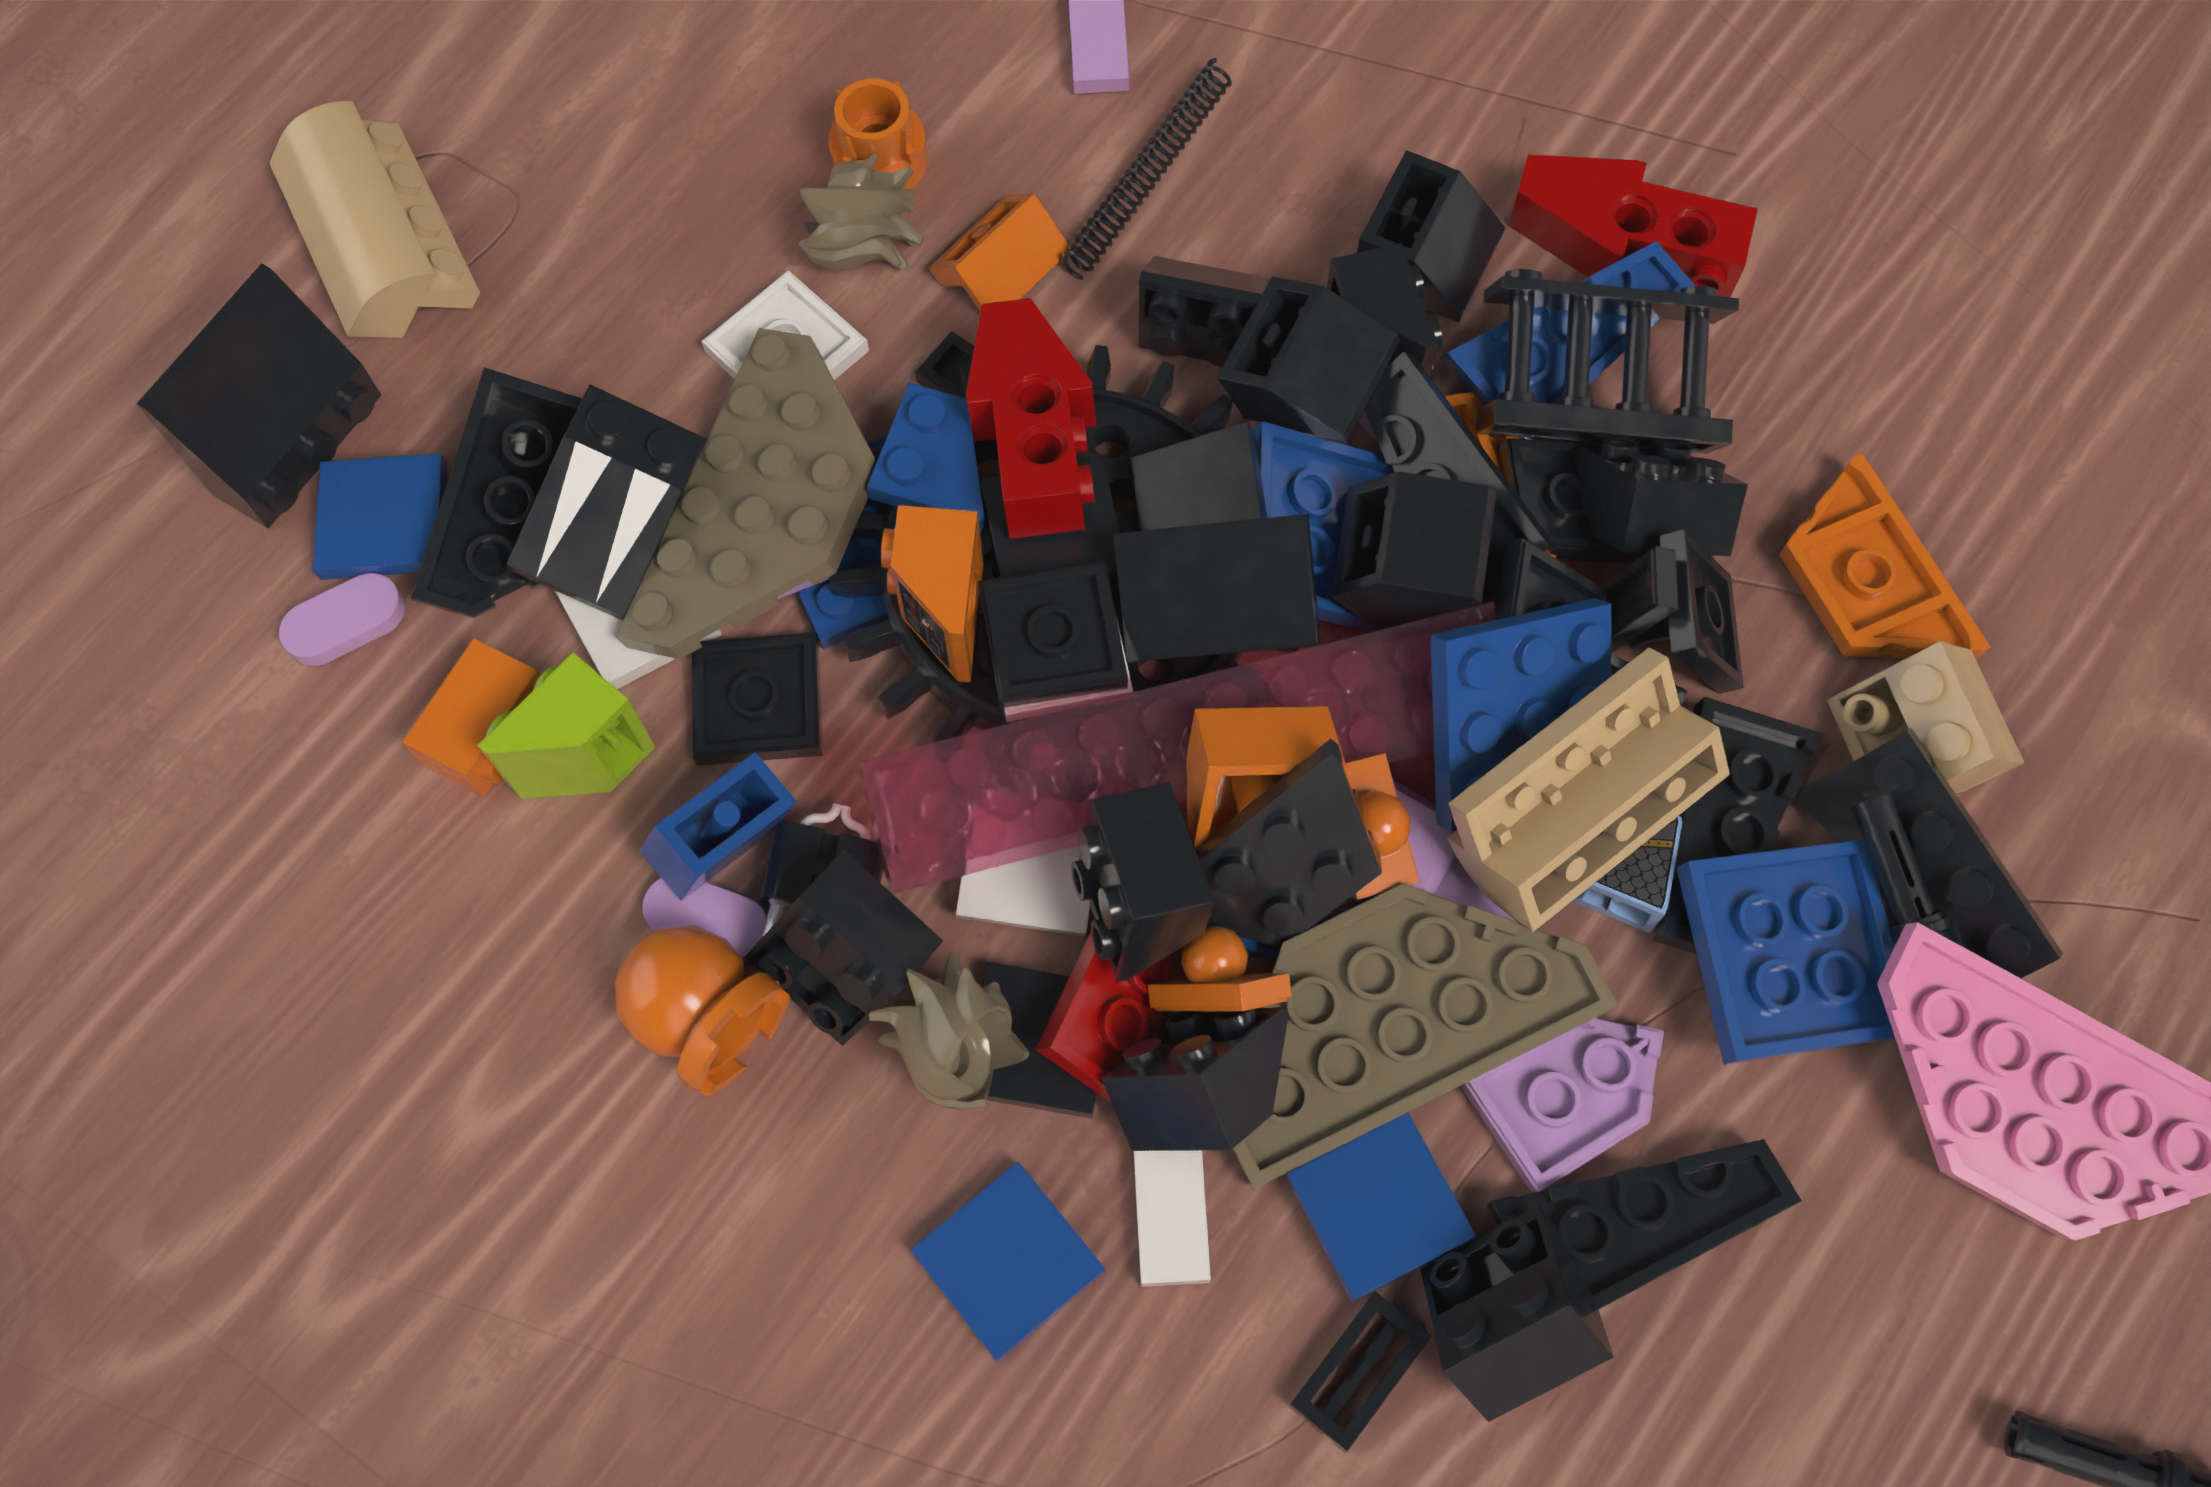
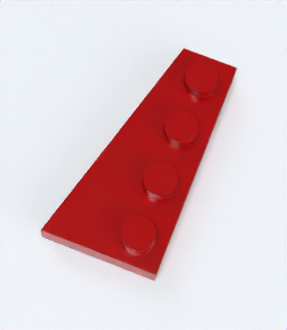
[1035,933,1180,1104]

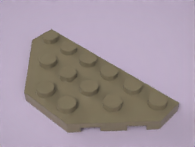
[617,328,877,659]
[1233,883,1619,1189]

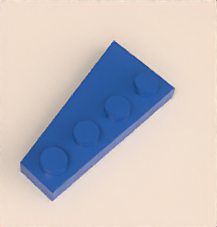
[1440,241,1695,440]

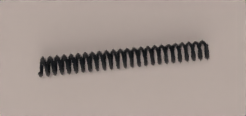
[1062,58,1232,280]

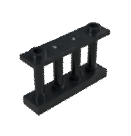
[1476,269,1739,454]

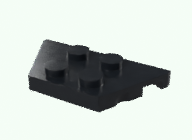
[1195,738,1382,948]

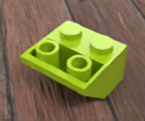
[477,652,656,799]

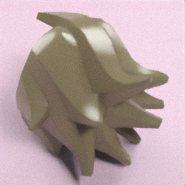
[798,153,924,272]
[869,951,1030,1111]

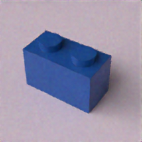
[639,752,797,901]

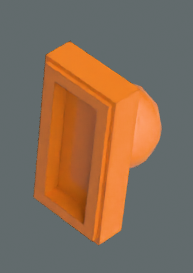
[1344,753,1420,900]
[1148,925,1292,1011]

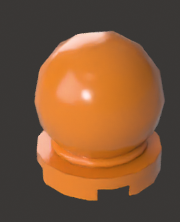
[615,925,791,1097]

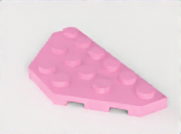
[1877,922,2211,1241]

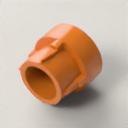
[828,78,928,189]

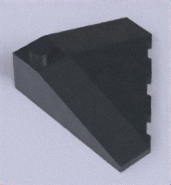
[411,367,708,618]

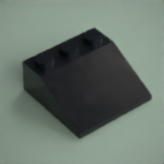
[136,263,381,529]

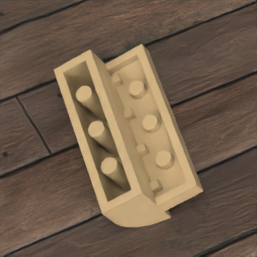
[269,101,480,338]
[1448,647,1730,932]

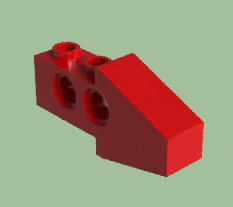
[1508,154,1758,297]
[966,298,1096,539]

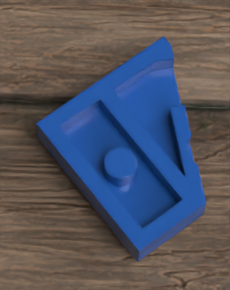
[867,382,985,532]

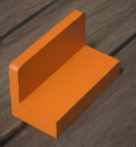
[928,193,1069,311]

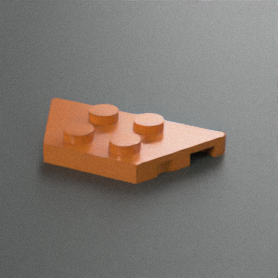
[1779,453,1991,659]

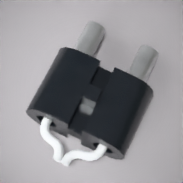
[759,803,889,937]

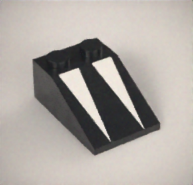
[506,384,706,621]

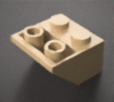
[1827,641,2024,793]

